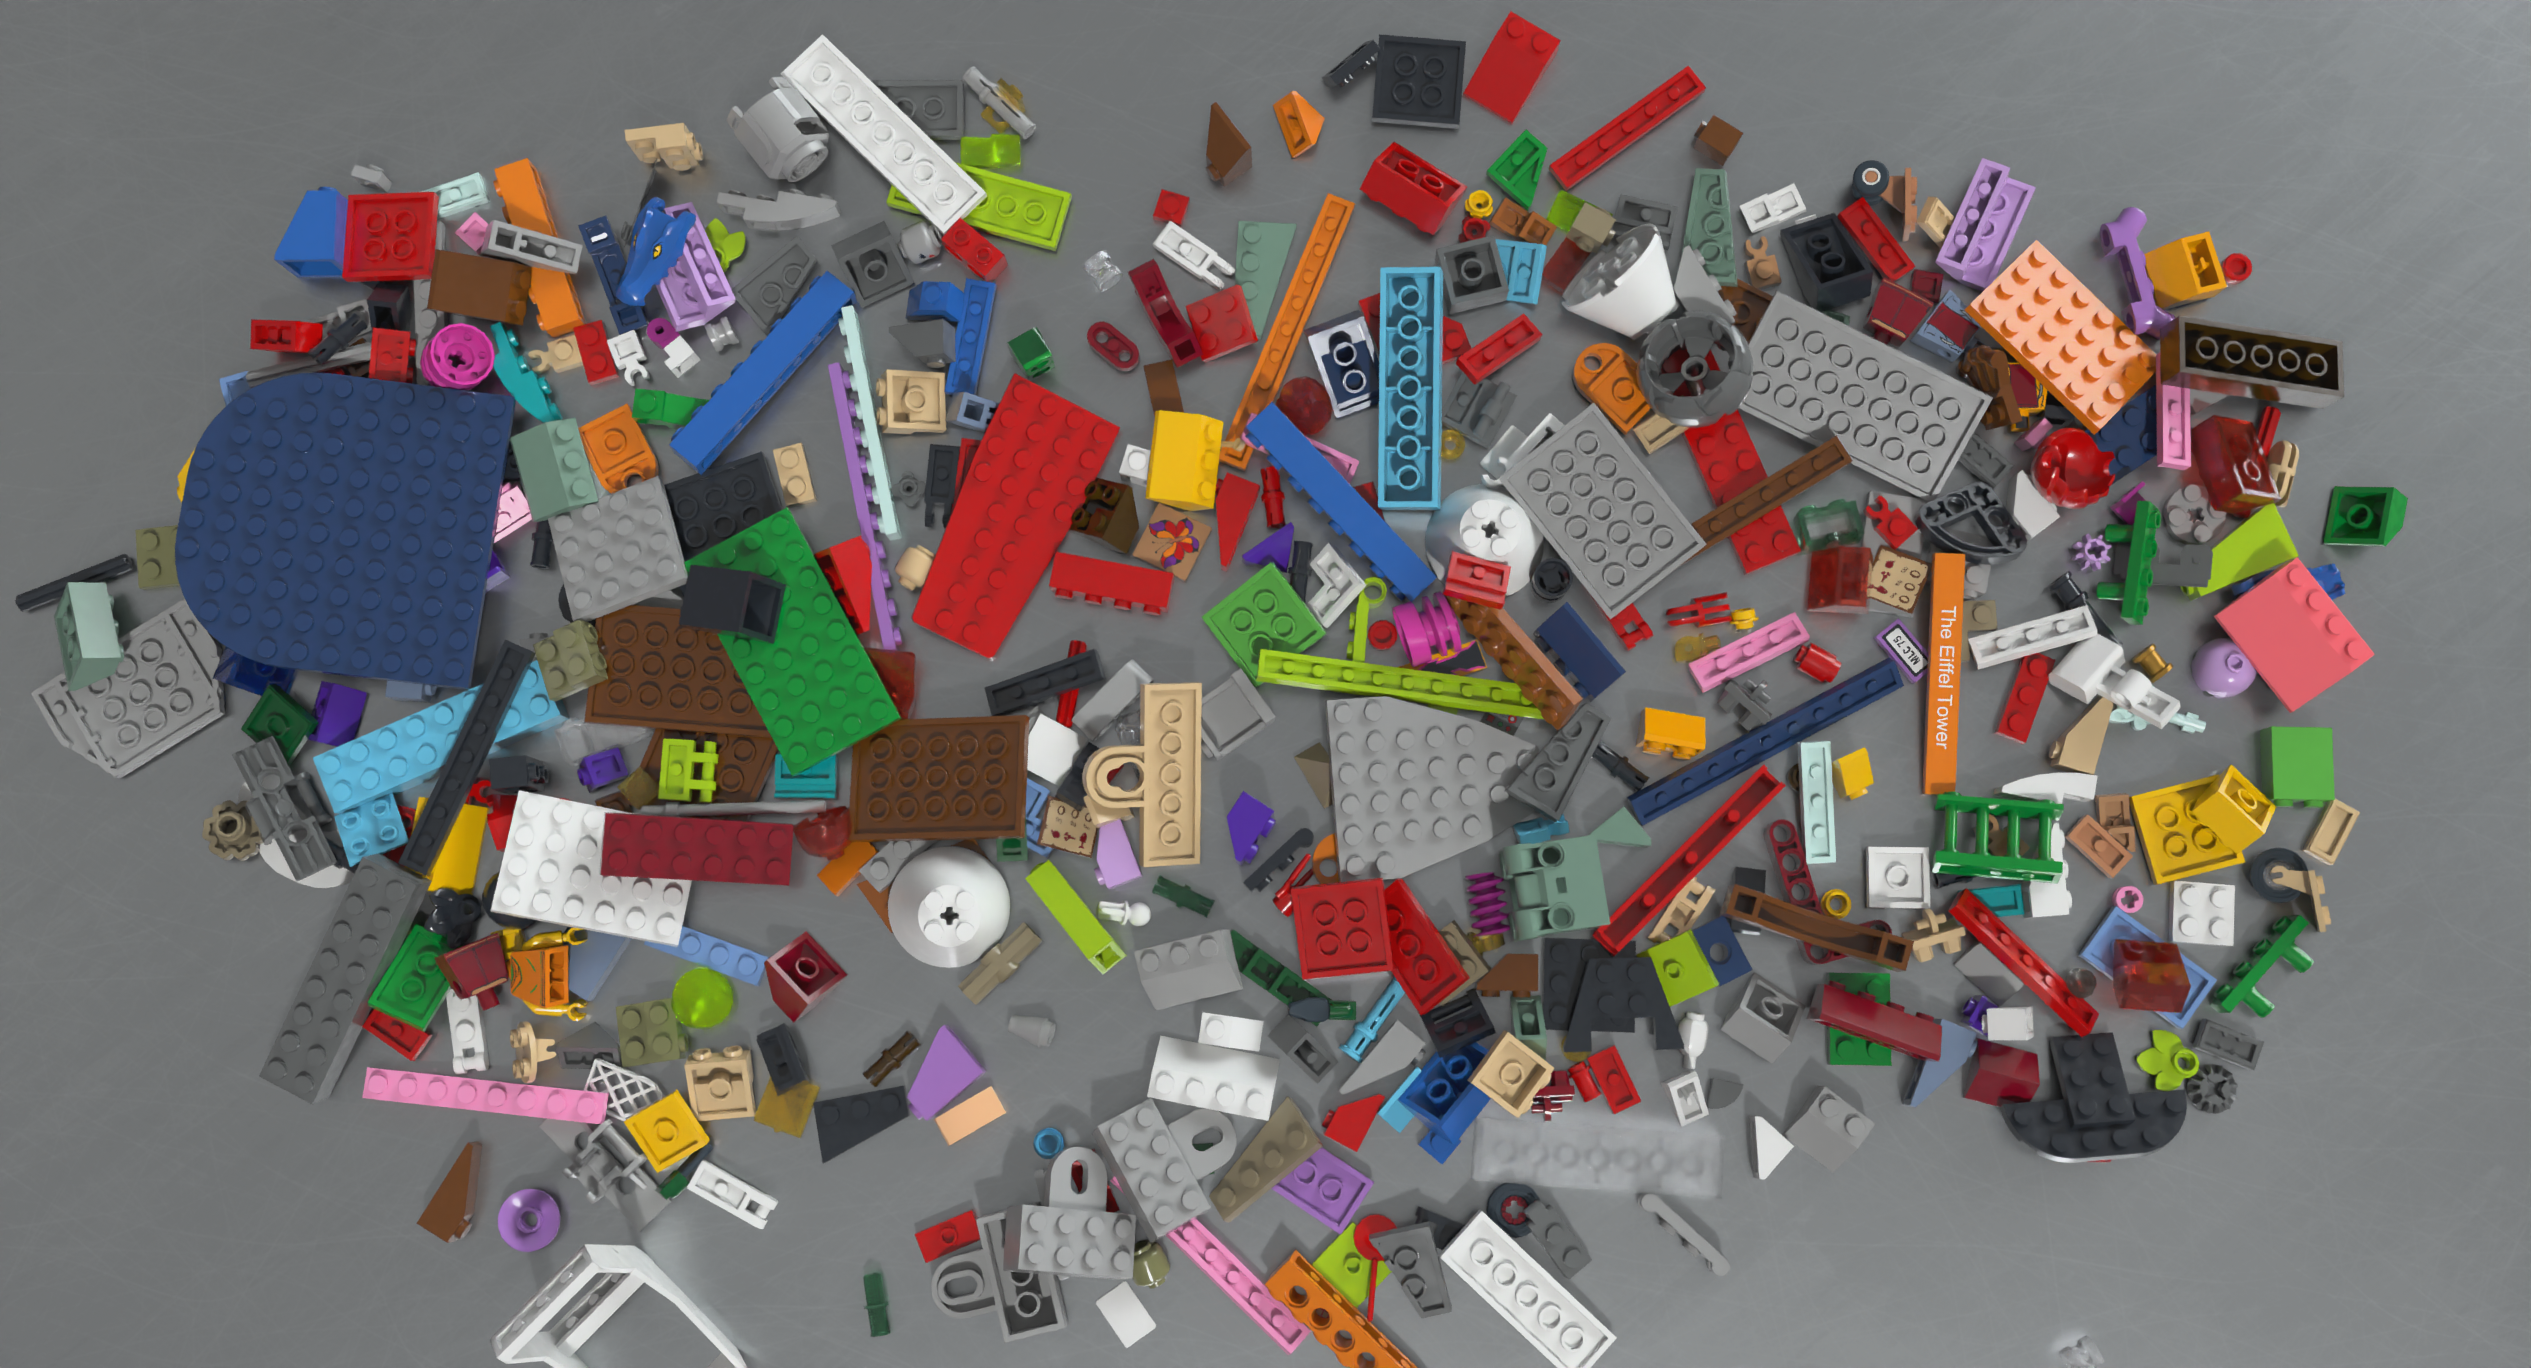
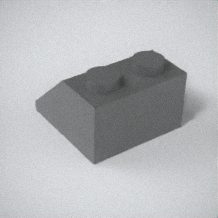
[831,221,914,308]

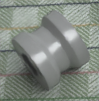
[704,316,739,352]

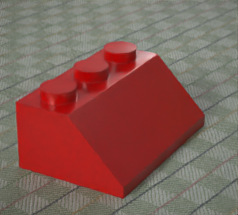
[1360,142,1467,235]

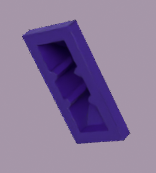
[1242,522,1294,573]

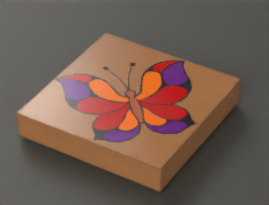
[1132,503,1212,582]

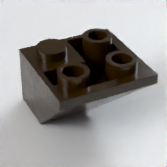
[1069,477,1139,554]

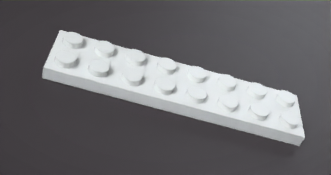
[781,34,987,235]

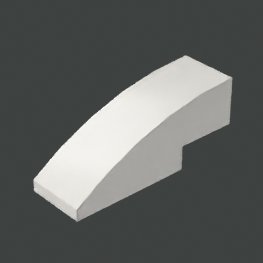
[1993,772,2098,804]

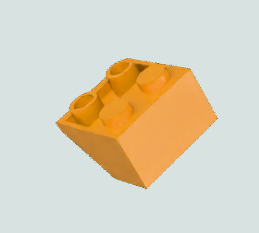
[2144,231,2227,310]
[1636,707,1706,760]

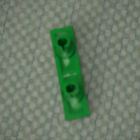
[2097,501,2161,625]
[2210,915,2314,1018]

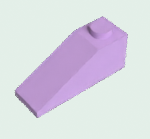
[1094,819,1143,890]

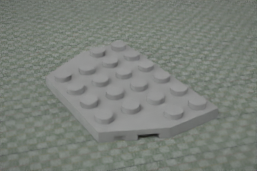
[31,598,225,778]

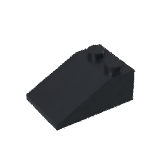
[1780,213,1873,312]

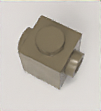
[1566,202,1616,254]

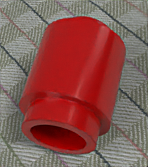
[1794,642,1842,683]

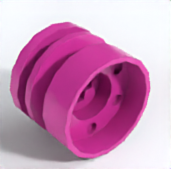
[420,323,495,391]
[1392,591,1462,667]

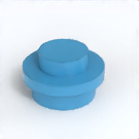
[1033,1128,1064,1159]

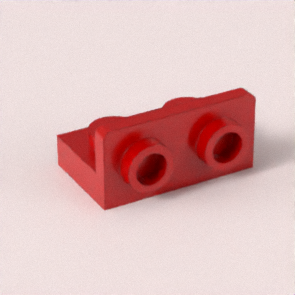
[368,327,416,384]

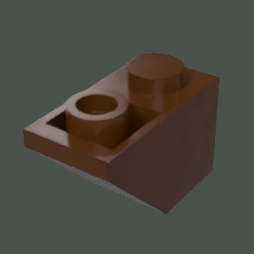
[1474,954,1538,997]

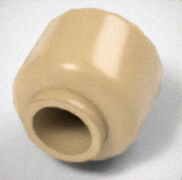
[894,545,935,591]

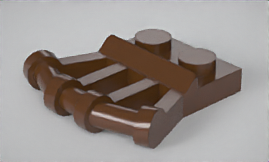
[1956,345,2023,431]

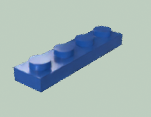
[945,278,997,395]

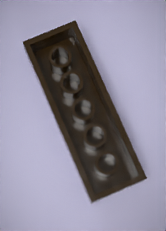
[2160,316,2344,409]

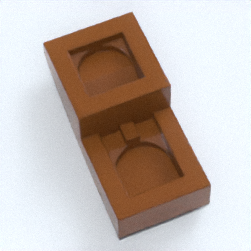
[1489,197,1557,245]

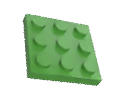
[1202,562,1327,688]

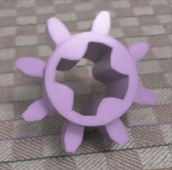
[2071,534,2111,572]

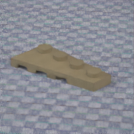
[1209,1096,1323,1223]

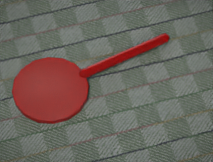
[1353,1214,1397,1322]

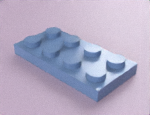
[2078,906,2217,1029]

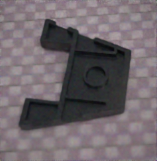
[1563,957,1684,1052]

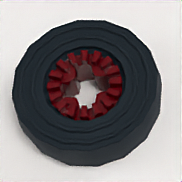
[1486,1181,1540,1238]

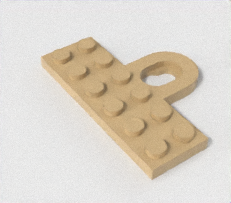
[1082,682,1202,867]

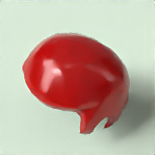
[2030,428,2115,509]

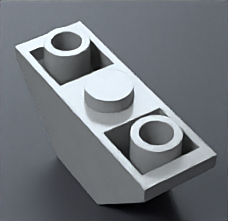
[1673,245,1737,325]

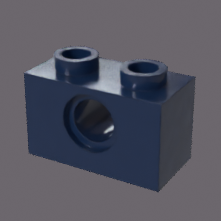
[1692,916,1753,987]

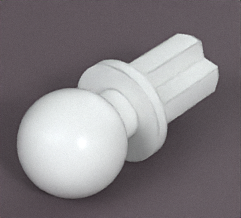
[1096,900,1151,926]

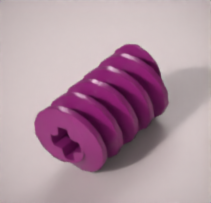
[1465,872,1510,937]

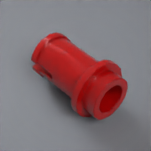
[1568,1061,1601,1102]

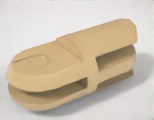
[2257,440,2299,507]

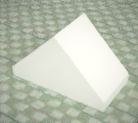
[1661,1070,1709,1127]
[1749,1115,1794,1179]

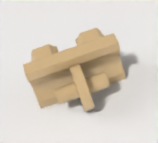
[1901,908,1966,962]

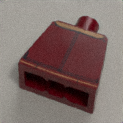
[1863,277,1934,347]
[434,933,508,1011]

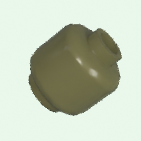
[1132,1239,1170,1289]

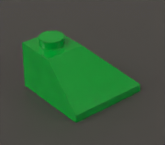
[2324,486,2408,547]

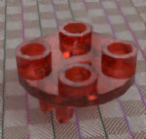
[1275,376,1333,436]

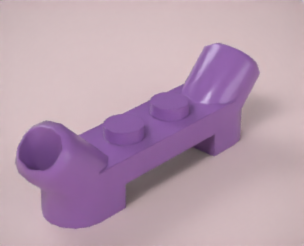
[2100,207,2176,340]

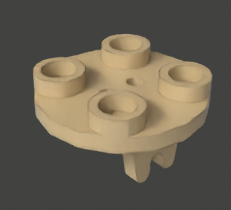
[510,1021,556,1083]

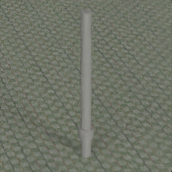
[641,800,826,817]

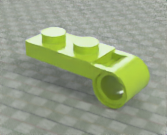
[1346,577,1387,663]

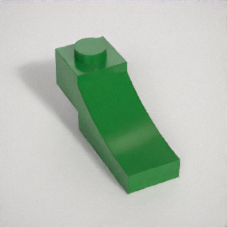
[632,389,709,429]

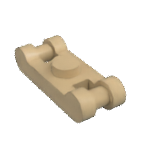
[1647,877,1715,943]

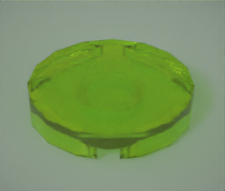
[671,968,734,1030]

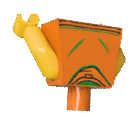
[505,927,588,1021]

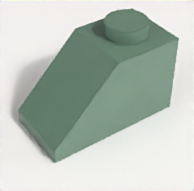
[1510,995,1547,1061]

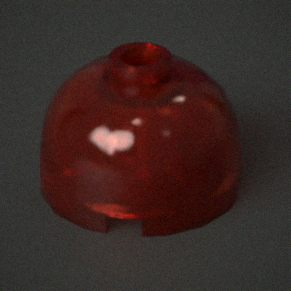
[793,806,852,861]

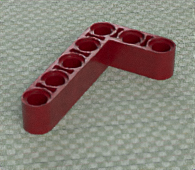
[1763,819,1892,965]

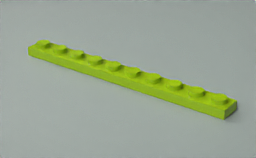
[1256,649,1544,720]

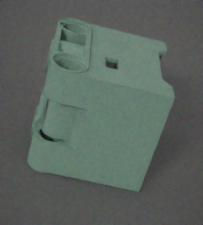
[1498,834,1610,942]

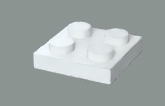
[1866,847,1930,909]
[2168,881,2235,946]

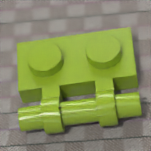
[658,739,719,803]

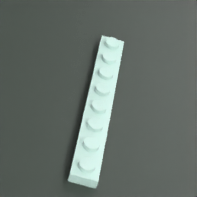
[838,305,902,541]

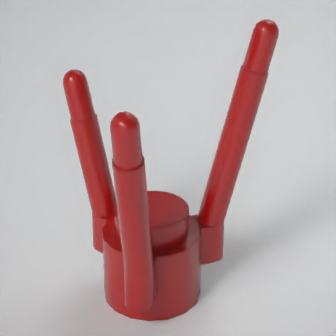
[1272,853,1313,917]

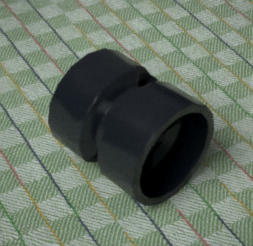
[1530,558,1573,603]

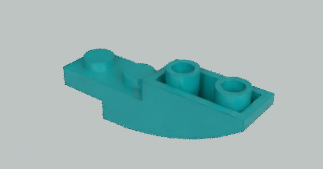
[489,322,562,423]

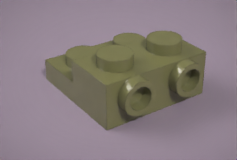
[533,620,608,702]
[616,998,689,1068]

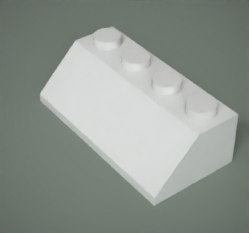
[1147,1036,1280,1121]

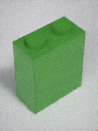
[2260,726,2335,808]

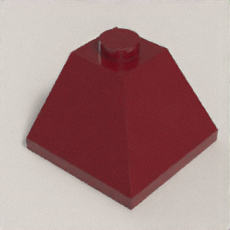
[764,931,847,1023]

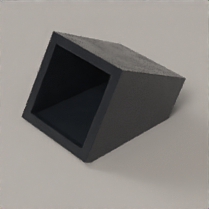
[679,565,786,644]

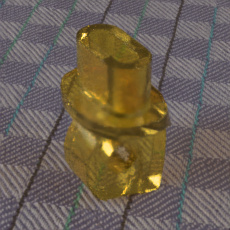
[1675,633,1721,663]
[1467,931,1505,957]

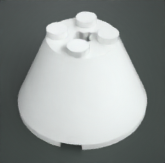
[1562,224,1680,340]
[1425,484,1544,597]
[888,846,1010,968]

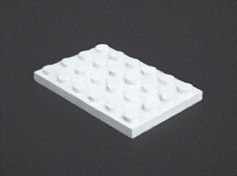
[491,790,692,947]

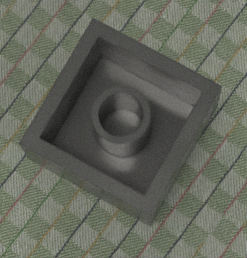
[1435,235,1509,314]

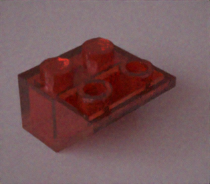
[1807,546,1873,614]
[2113,939,2191,1013]

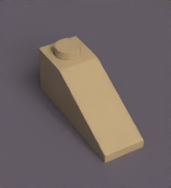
[2049,695,2114,775]

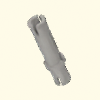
[962,66,1036,139]

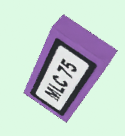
[1874,618,1928,684]

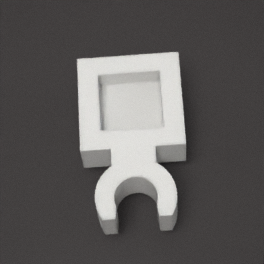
[607,330,650,387]

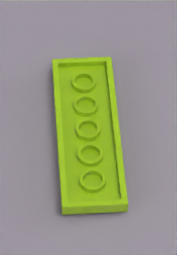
[886,162,1072,251]

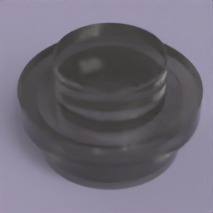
[2066,968,2097,998]

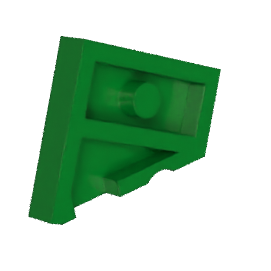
[1486,129,1548,211]

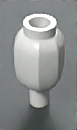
[1678,1012,1709,1069]

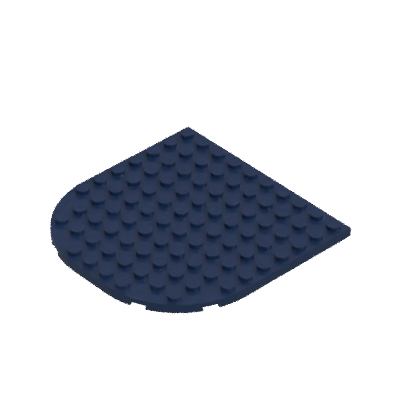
[175,372,516,690]

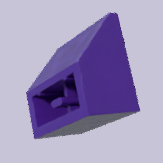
[1227,791,1276,866]

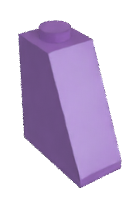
[907,1025,987,1121]

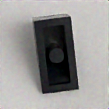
[367,283,412,332]

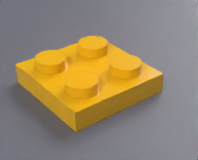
[624,1090,710,1173]

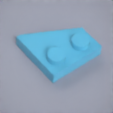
[1495,239,1547,304]

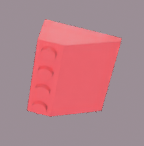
[2214,557,2375,713]

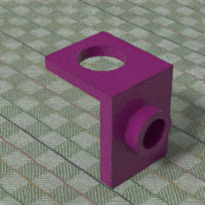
[2110,481,2146,525]

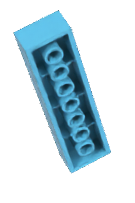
[1378,267,1443,510]
[313,660,570,814]

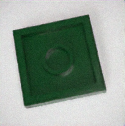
[241,683,319,766]

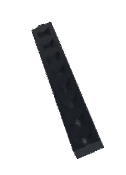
[398,640,536,876]

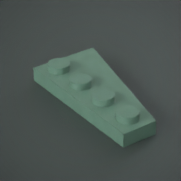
[1681,168,1738,287]
[1235,221,1297,339]

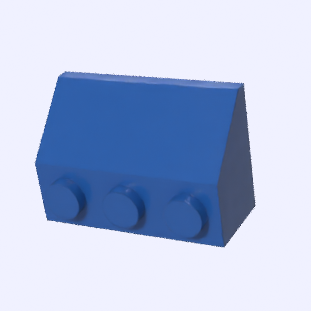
[1398,1042,1490,1145]

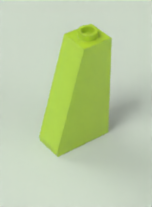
[2180,502,2299,601]
[1025,860,1127,974]

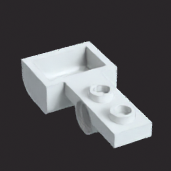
[2048,634,2181,729]

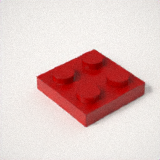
[1186,285,1258,362]

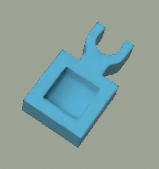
[1513,814,1570,844]

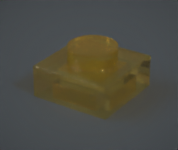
[617,766,659,810]

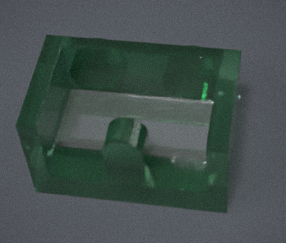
[1793,499,1865,556]

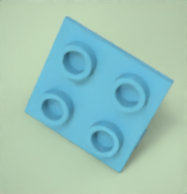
[334,793,409,867]

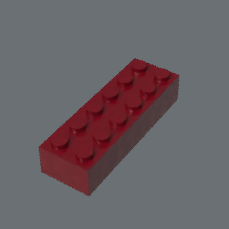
[599,812,794,886]

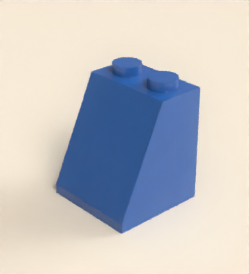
[274,187,348,277]

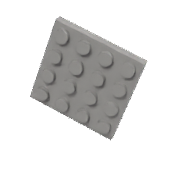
[548,476,688,622]

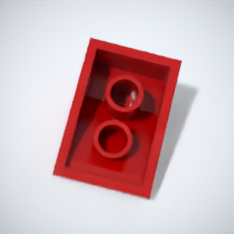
[1463,11,1561,124]
[814,535,872,634]

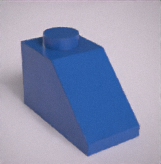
[905,281,965,322]

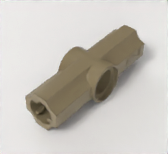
[958,922,1042,1005]

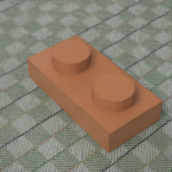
[2065,814,2133,879]

